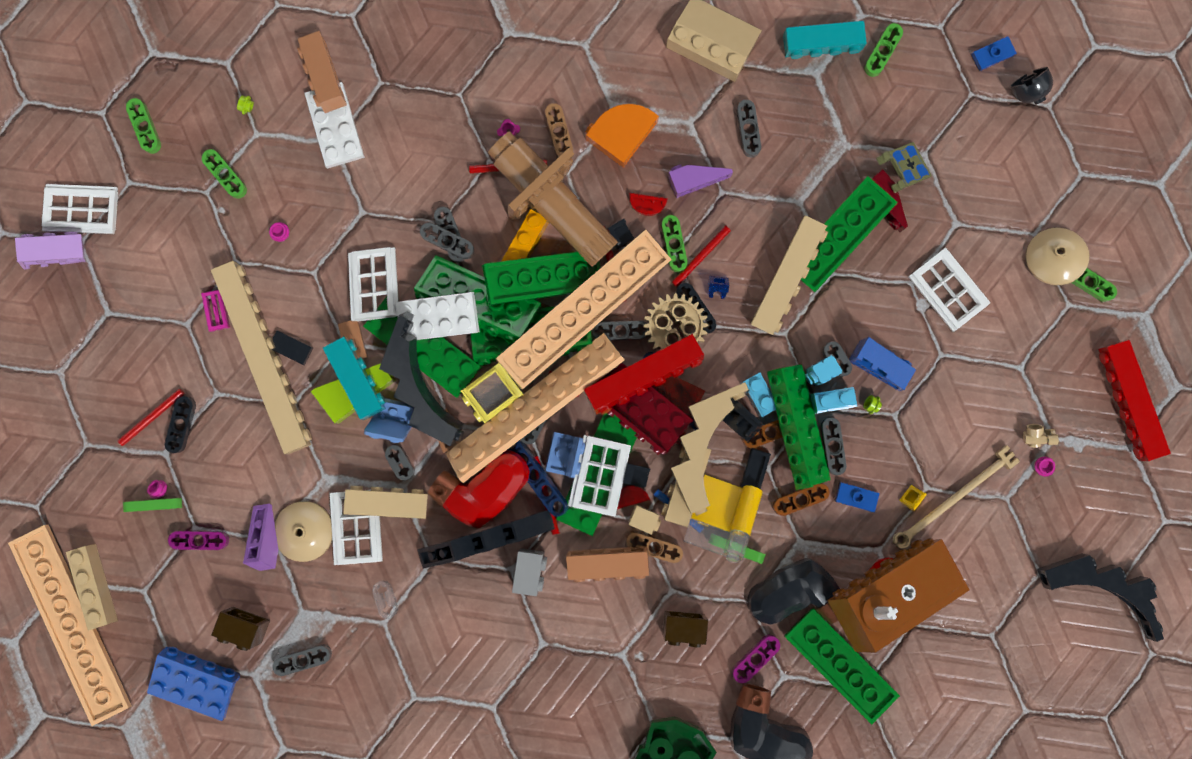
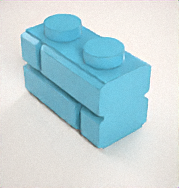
[805,355,842,386]
[740,373,776,418]
[810,387,857,414]

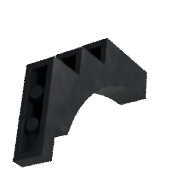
[379,312,464,446]
[417,510,555,569]

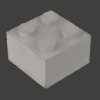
[512,548,547,596]

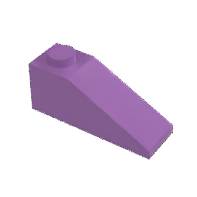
[668,165,733,198]
[243,504,278,571]

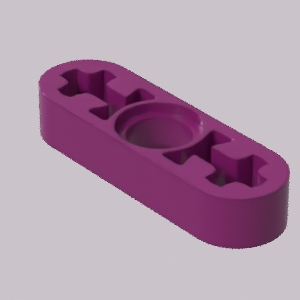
[168,531,229,550]
[732,635,780,683]

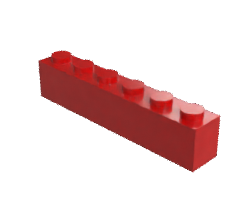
[584,334,704,415]
[1098,340,1171,461]

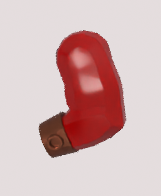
[427,450,530,529]

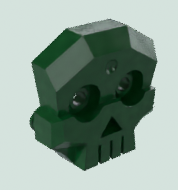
[634,716,717,759]

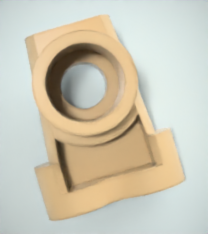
[1023,424,1059,448]

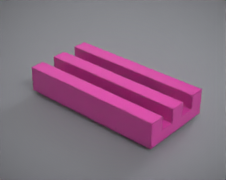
[201,290,230,332]

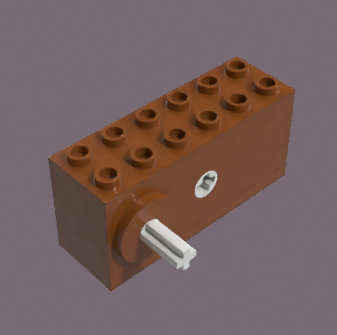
[828,538,970,653]

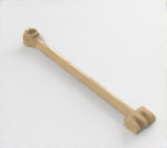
[893,445,1020,548]

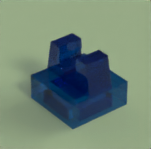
[708,276,729,299]

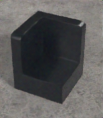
[607,218,634,249]
[623,463,651,488]

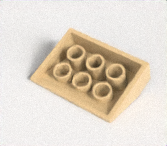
[666,0,762,82]

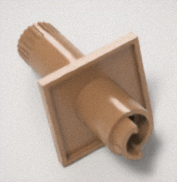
[488,131,618,267]

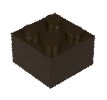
[211,607,270,651]
[663,611,708,648]

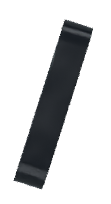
[676,283,716,334]
[165,396,196,453]

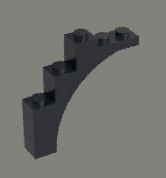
[1037,553,1164,642]

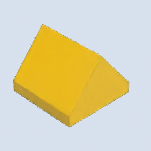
[899,485,927,511]

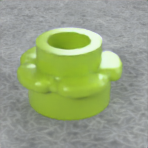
[237,95,254,114]
[863,395,882,414]

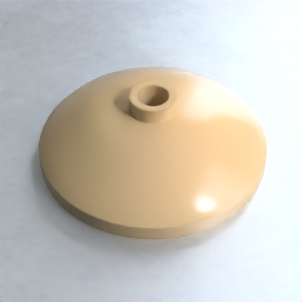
[1026,228,1089,285]
[275,501,332,562]

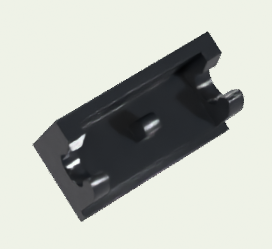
[722,398,762,443]

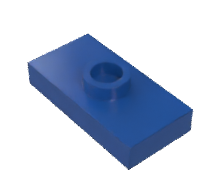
[971,36,1017,71]
[835,482,880,513]

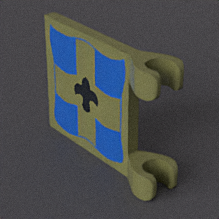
[876,142,932,193]

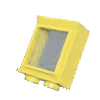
[461,363,524,423]

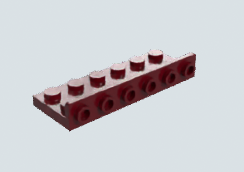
[594,362,694,455]

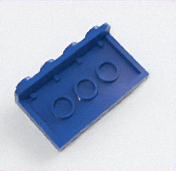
[147,647,240,721]

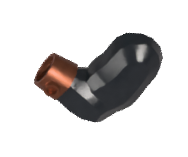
[747,558,841,625]
[730,683,813,759]

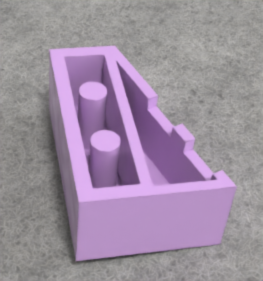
[15,232,85,270]

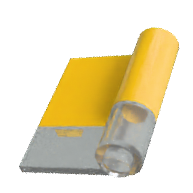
[683,475,763,563]

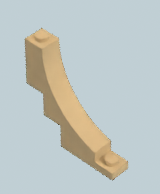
[671,382,749,516]

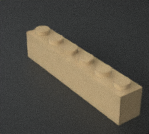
[751,215,828,335]

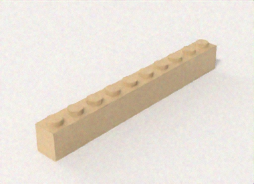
[211,261,312,454]

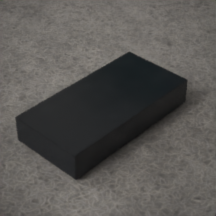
[272,331,313,366]
[740,448,771,489]

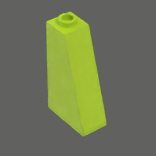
[311,363,396,424]

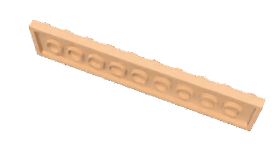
[496,230,672,389]
[445,333,624,483]
[8,525,132,726]

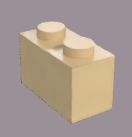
[628,504,661,535]

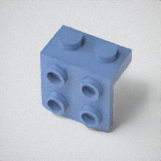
[364,398,415,443]
[545,432,585,478]

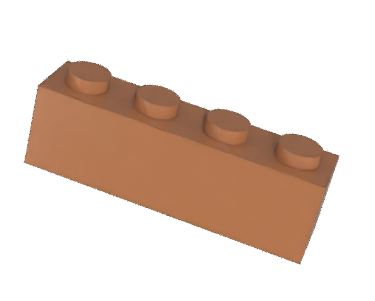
[297,31,347,113]
[566,546,650,582]

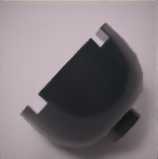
[1010,67,1053,104]

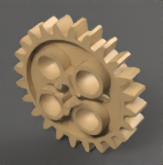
[643,293,708,350]

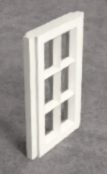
[42,184,118,234]
[348,247,399,321]
[908,248,990,332]
[568,435,631,517]
[330,490,383,565]

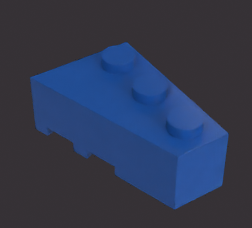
[849,337,916,391]

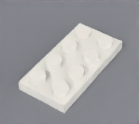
[305,82,365,169]
[396,292,480,340]

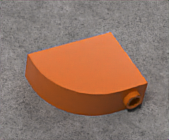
[585,104,659,168]

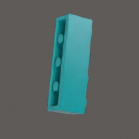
[783,21,867,59]
[323,337,386,420]

